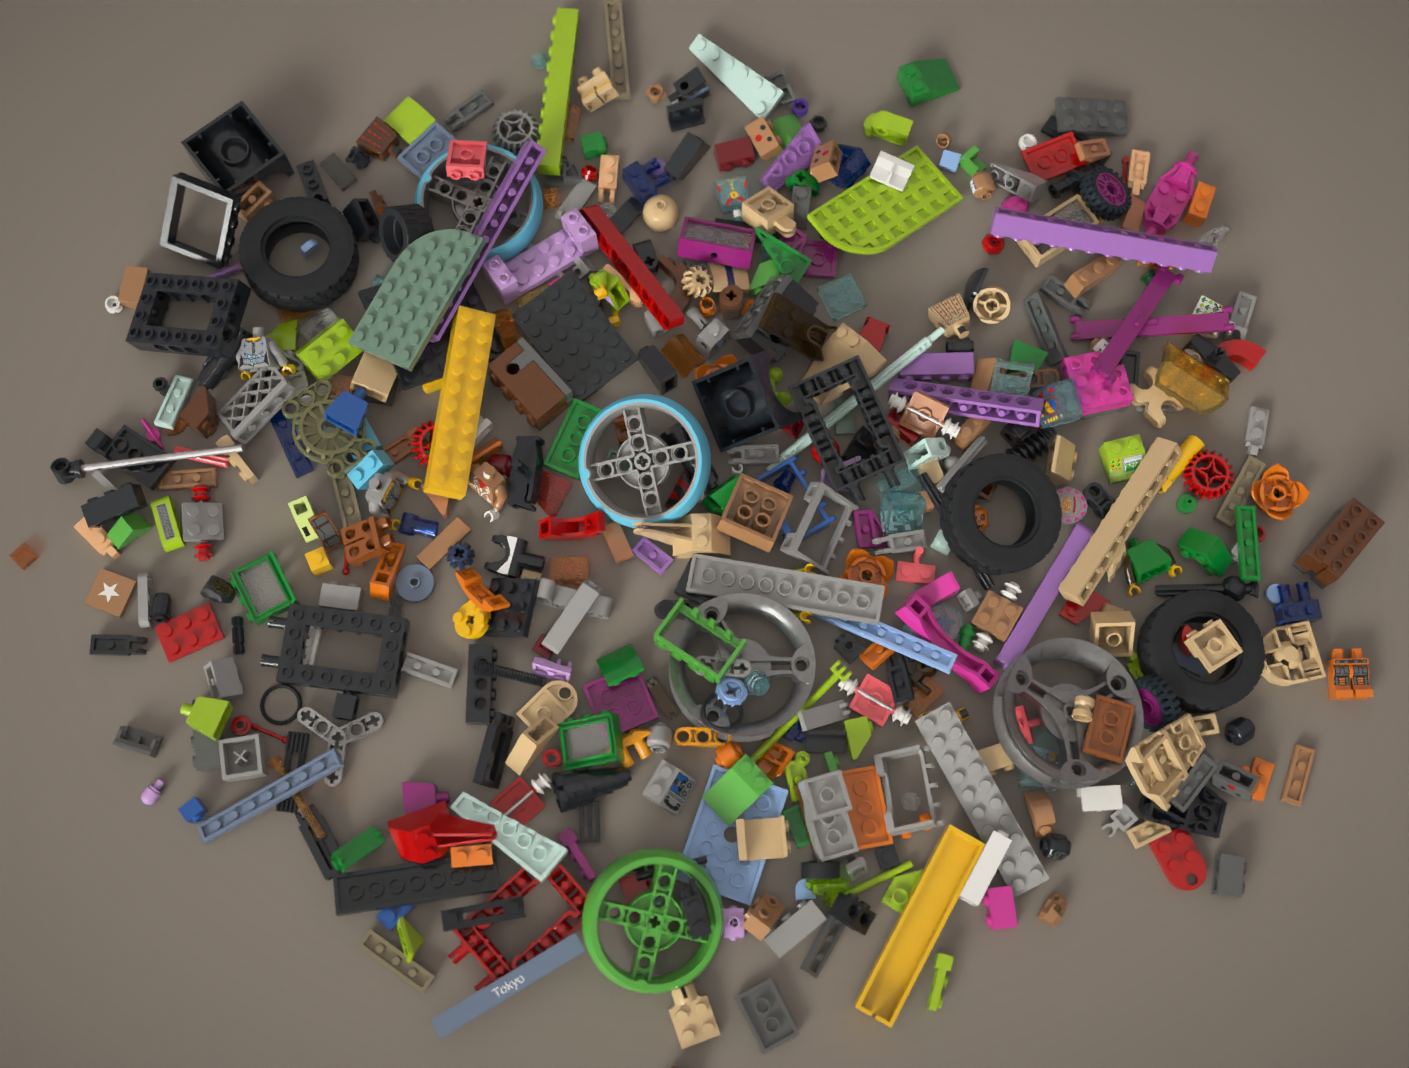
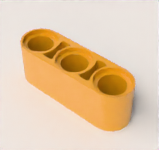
[674,727,732,748]

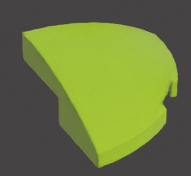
[266,319,299,353]

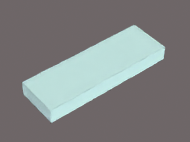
[154,374,195,430]

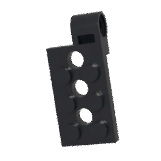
[85,424,177,491]

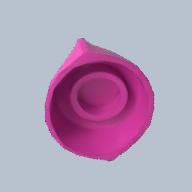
[1000,195,1029,212]

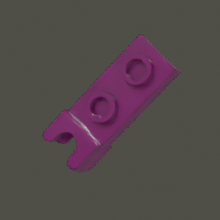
[557,827,597,882]

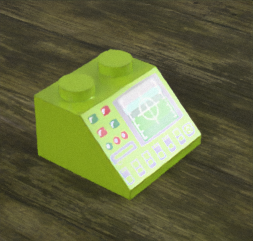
[1098,434,1145,484]

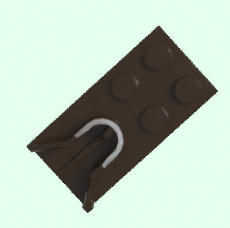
[758,292,838,362]

